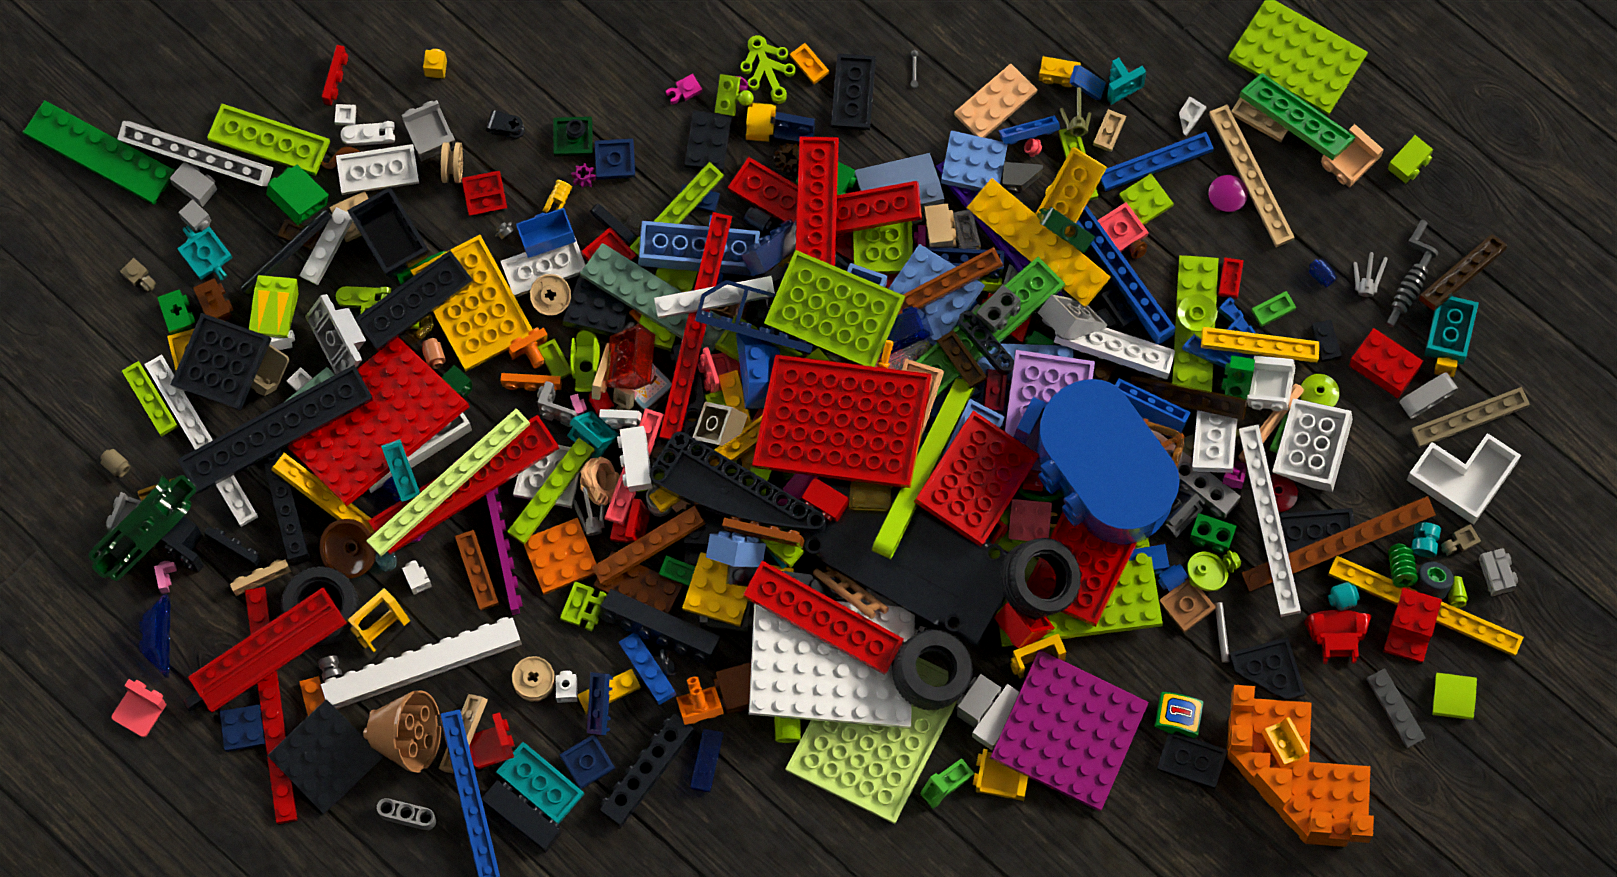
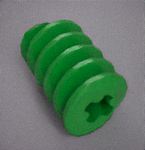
[1388,543,1418,588]

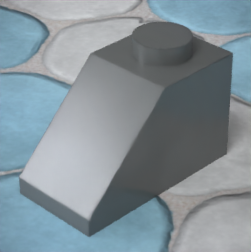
[1002,162,1043,194]

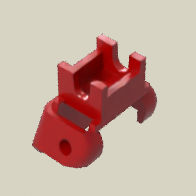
[1304,610,1371,664]

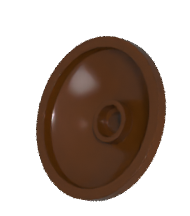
[320,519,376,579]

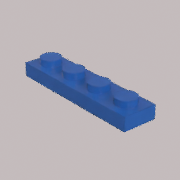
[619,633,676,705]

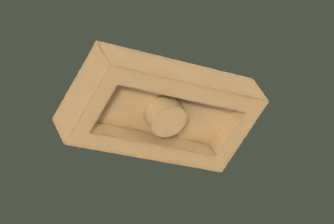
[1093,109,1126,152]

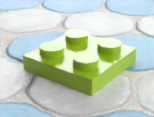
[1119,174,1174,225]

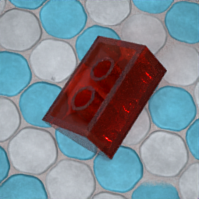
[605,323,655,390]

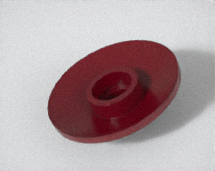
[1270,474,1298,513]

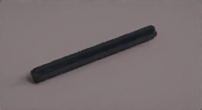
[241,210,332,295]

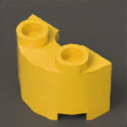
[746,103,776,142]

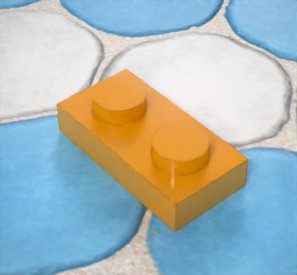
[790,43,829,84]

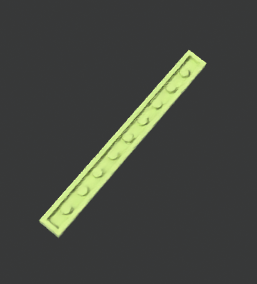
[367,409,530,556]

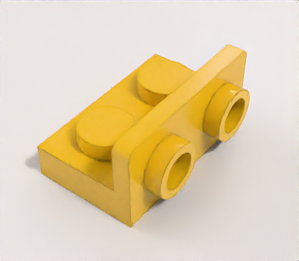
[1039,56,1081,87]

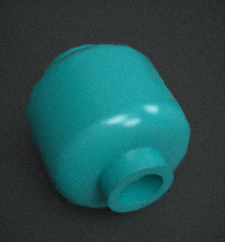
[1328,582,1360,611]

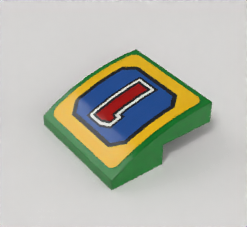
[1155,692,1203,738]

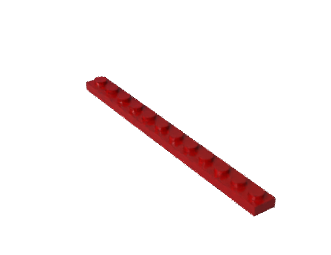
[659,212,732,443]
[245,587,298,824]

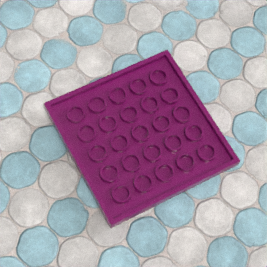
[990,650,1149,812]

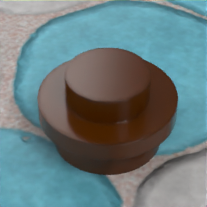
[1129,240,1147,258]

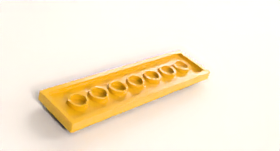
[966,178,1111,308]

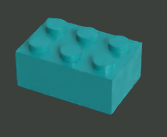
[1424,296,1479,365]

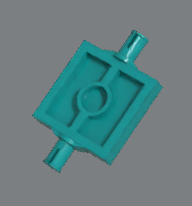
[177,225,233,280]

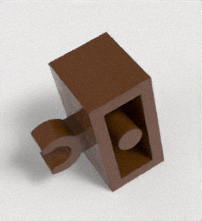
[193,278,233,321]

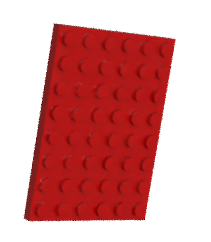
[287,337,470,507]
[752,355,932,488]

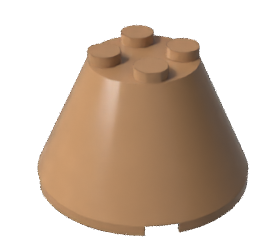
[363,691,441,772]

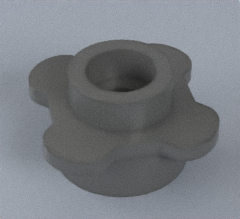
[495,222,514,240]

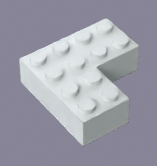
[1407,433,1521,524]

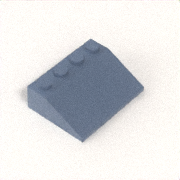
[855,153,944,212]

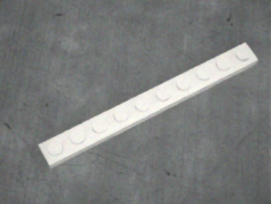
[145,355,258,527]
[1239,425,1301,617]

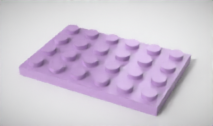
[1005,350,1095,471]

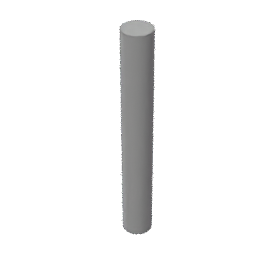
[1215,602,1230,663]

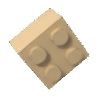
[924,204,956,248]

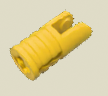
[542,180,572,213]

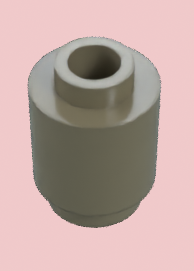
[101,449,130,478]

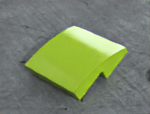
[1432,673,1477,720]

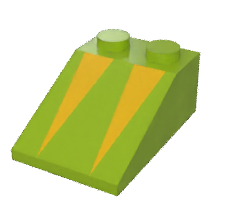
[249,275,299,338]

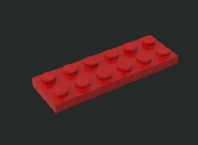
[836,181,922,235]

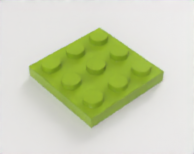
[853,221,913,274]

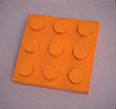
[524,518,596,595]

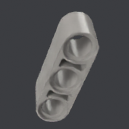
[1399,372,1458,419]
[377,798,436,830]

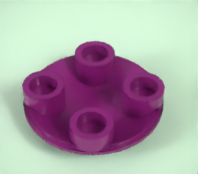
[1209,175,1248,212]

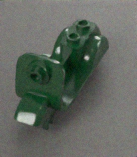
[88,475,196,581]

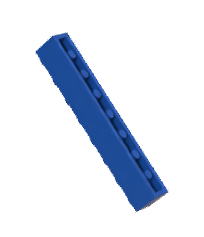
[1076,205,1175,345]

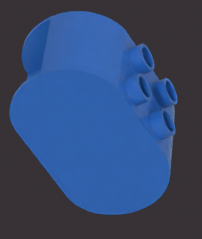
[1037,379,1179,545]

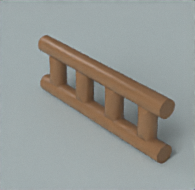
[813,566,889,619]

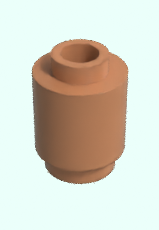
[422,338,446,369]

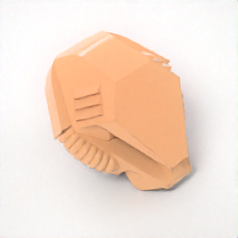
[580,457,620,506]

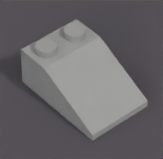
[1038,294,1107,340]

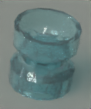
[375,551,397,571]

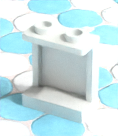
[1247,356,1295,411]

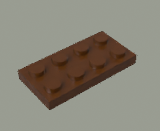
[593,551,683,614]

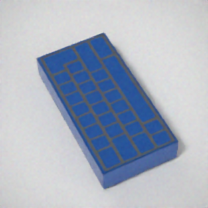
[1069,65,1106,100]

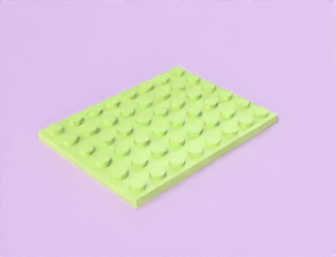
[786,657,959,824]

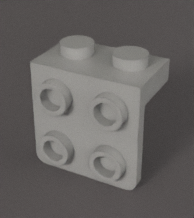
[537,381,577,427]

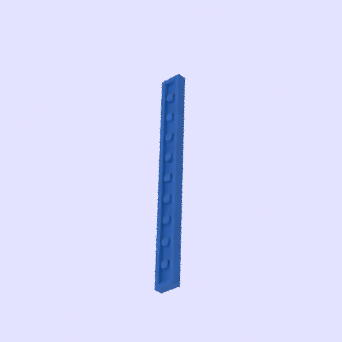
[440,710,500,877]

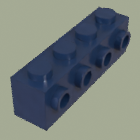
[742,219,797,276]
[926,247,1004,279]

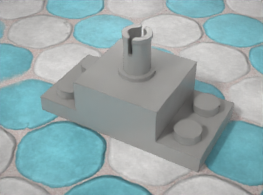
[305,294,367,374]

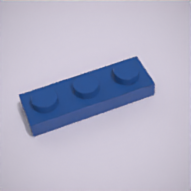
[999,115,1060,144]

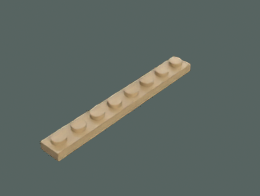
[1209,105,1294,247]

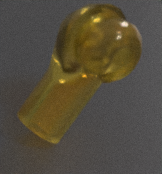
[415,313,434,340]

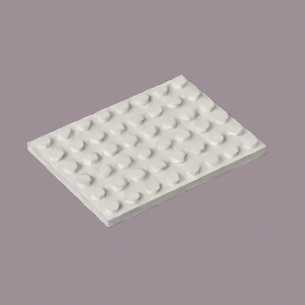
[749,601,915,728]

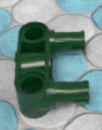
[1037,207,1095,253]

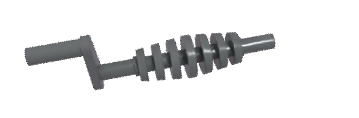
[1386,220,1438,327]

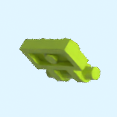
[560,582,607,631]

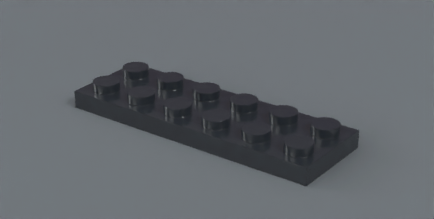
[355,250,474,351]

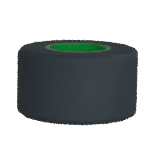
[1414,562,1454,599]

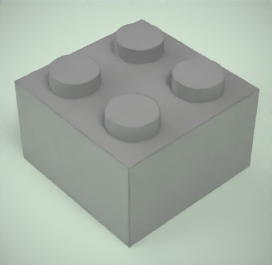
[956,674,1001,728]

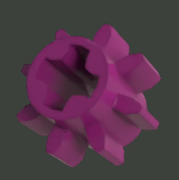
[571,163,596,189]

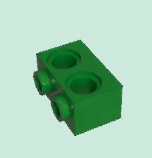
[1221,355,1255,399]
[1190,513,1236,553]

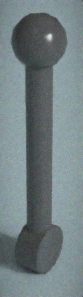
[911,50,919,89]

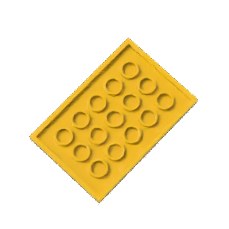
[411,235,533,372]

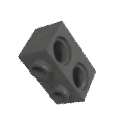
[977,285,1021,334]

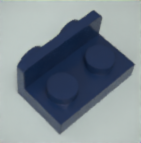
[774,112,815,143]

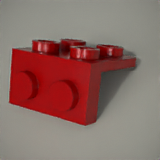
[469,712,515,769]

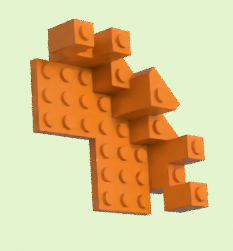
[1227,685,1374,847]

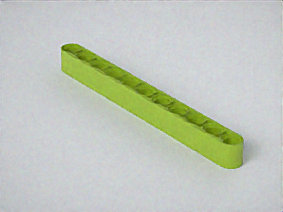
[872,377,975,559]

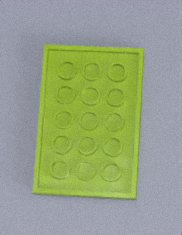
[1228,0,1368,116]
[764,250,905,367]

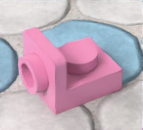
[154,561,177,594]

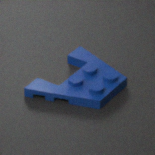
[1182,297,1256,368]

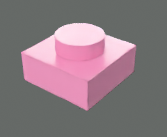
[570,394,587,416]

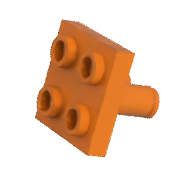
[509,328,547,369]
[676,677,724,725]

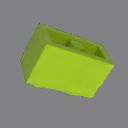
[1388,135,1433,183]

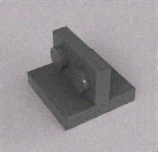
[1163,487,1203,537]

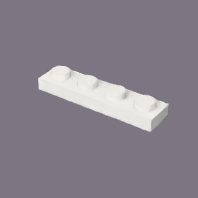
[299,207,353,285]

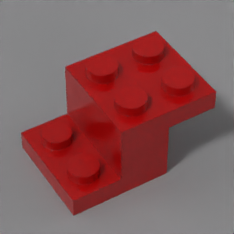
[1383,588,1442,663]

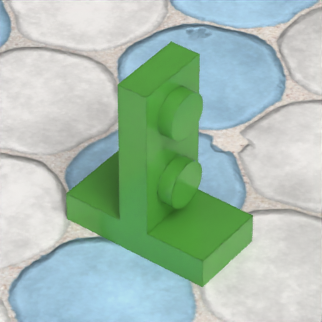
[920,758,975,809]

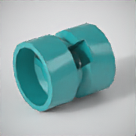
[1411,522,1441,557]

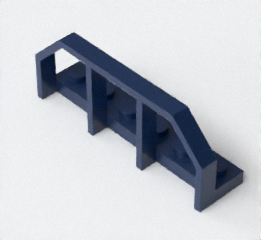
[694,280,813,353]

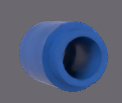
[1157,564,1188,592]

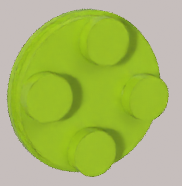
[1187,552,1228,591]

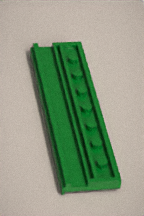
[22,100,175,205]

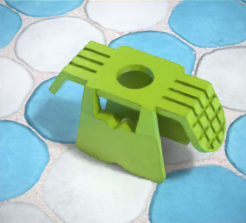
[569,330,600,392]

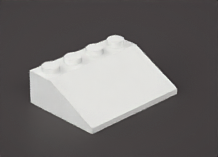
[1273,398,1353,492]

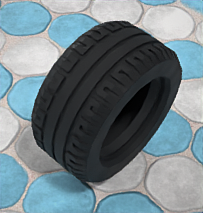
[1000,538,1081,618]
[281,566,360,647]

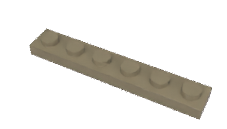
[1411,387,1530,448]

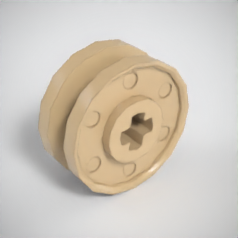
[441,142,463,183]
[530,274,571,315]
[512,656,555,702]

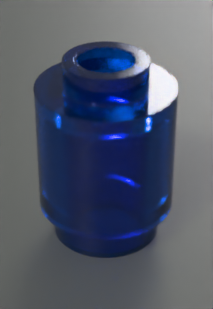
[1308,258,1337,288]

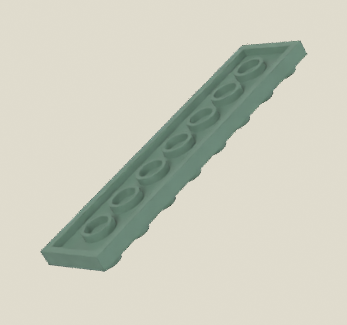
[580,243,726,354]

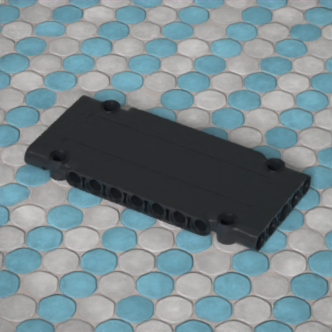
[787,477,1009,647]

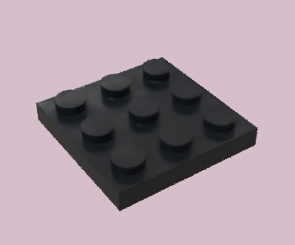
[563,275,631,339]

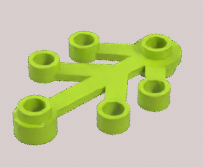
[741,35,795,104]

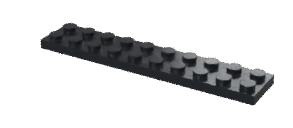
[177,365,373,494]

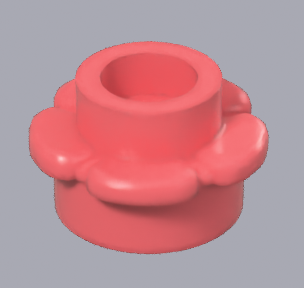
[1024,138,1042,157]

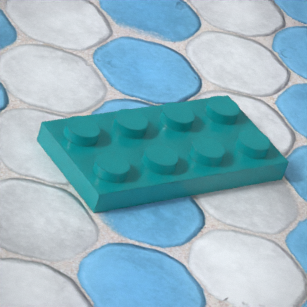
[496,742,584,824]

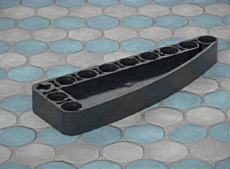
[649,431,826,534]

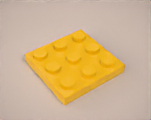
[682,552,749,627]

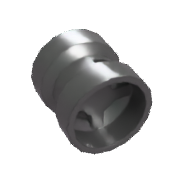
[318,656,343,681]

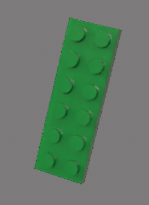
[1239,73,1356,160]

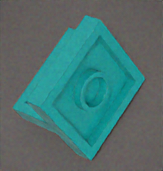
[1107,57,1146,105]
[567,411,621,458]

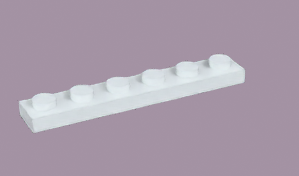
[654,276,775,319]

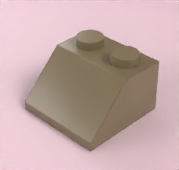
[693,402,748,446]

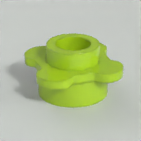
[1223,551,1241,573]

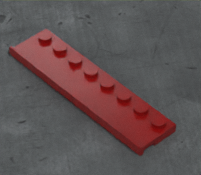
[188,588,347,713]

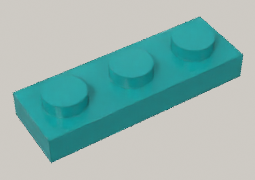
[381,439,420,502]

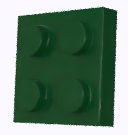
[553,117,593,157]

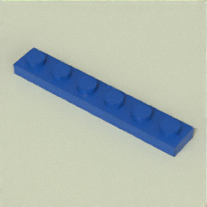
[1100,132,1214,191]

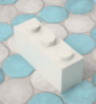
[617,426,653,492]
[972,684,1019,750]

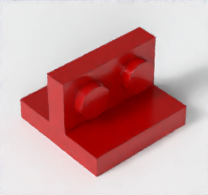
[610,498,651,544]

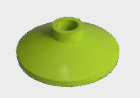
[1178,294,1217,332]
[1300,374,1339,407]

